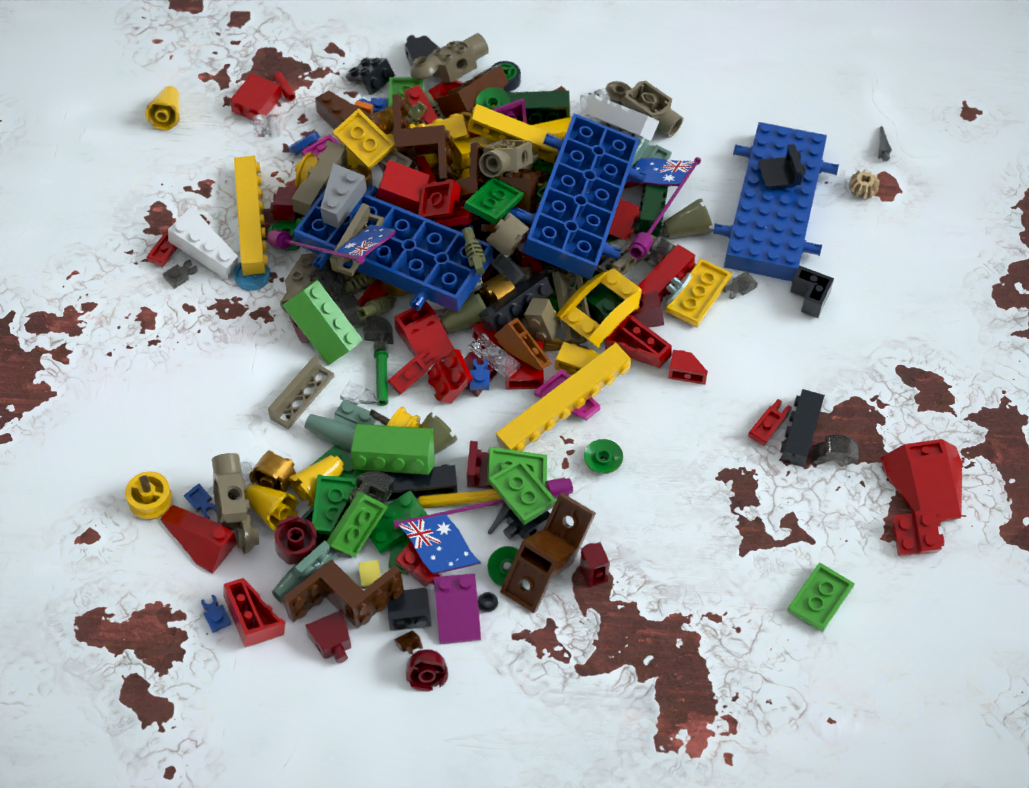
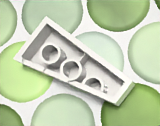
[583,93,659,141]
[168,206,238,280]

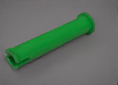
[374,351,389,406]

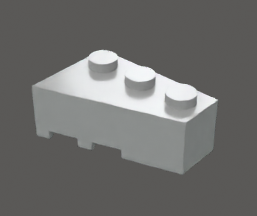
[320,163,367,229]

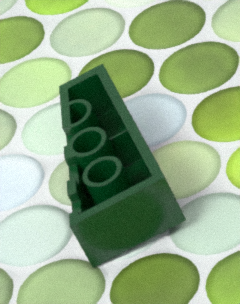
[506,90,571,124]
[635,184,668,245]

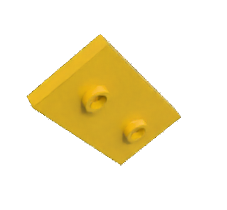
[665,258,733,328]

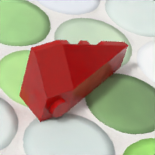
[160,505,237,574]

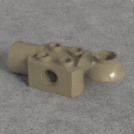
[410,33,489,83]
[605,80,684,137]
[479,140,539,178]
[280,252,337,314]
[211,453,259,554]

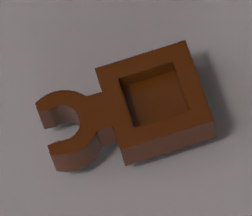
[394,630,423,655]

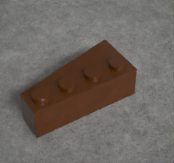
[436,65,509,117]
[315,90,384,132]

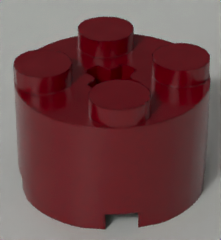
[275,516,317,565]

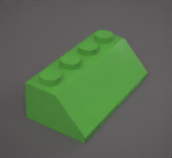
[282,280,363,365]
[351,424,435,475]

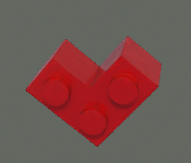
[608,198,641,240]

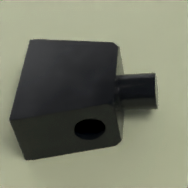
[405,35,440,68]
[503,509,550,540]

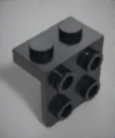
[345,57,396,95]
[758,144,805,189]
[387,588,431,631]

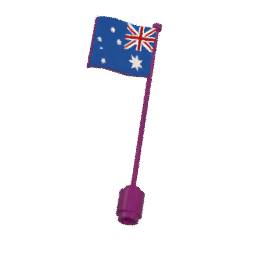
[625,157,701,259]
[267,224,396,264]
[393,477,573,575]

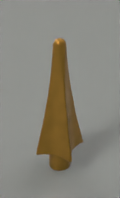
[542,337,589,351]

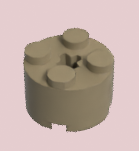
[486,213,530,258]

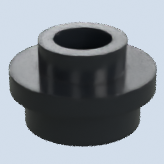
[478,592,498,612]

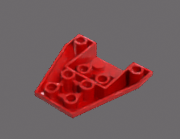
[881,439,962,521]

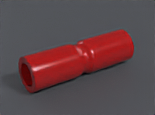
[273,72,296,102]

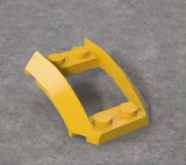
[556,268,642,348]

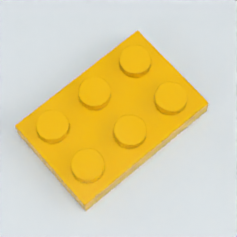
[332,108,395,170]

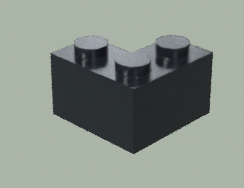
[790,266,834,318]

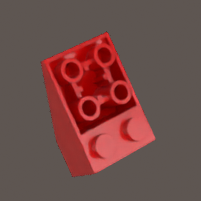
[394,301,454,365]

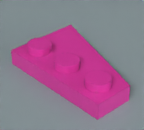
[534,369,601,421]

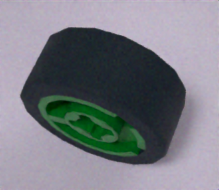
[491,61,521,92]

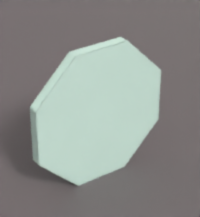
[665,273,692,305]

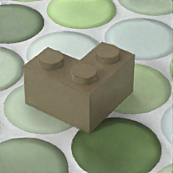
[518,298,560,341]

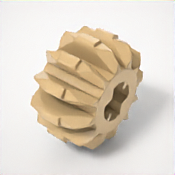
[849,169,880,200]

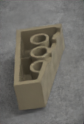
[292,140,348,215]

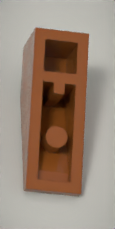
[494,318,552,371]

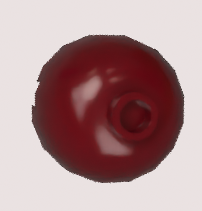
[405,649,448,691]

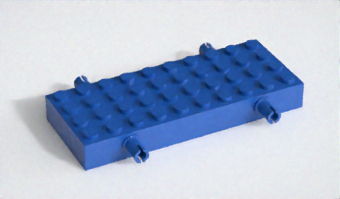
[515,113,646,280]
[713,122,839,281]
[293,184,493,312]

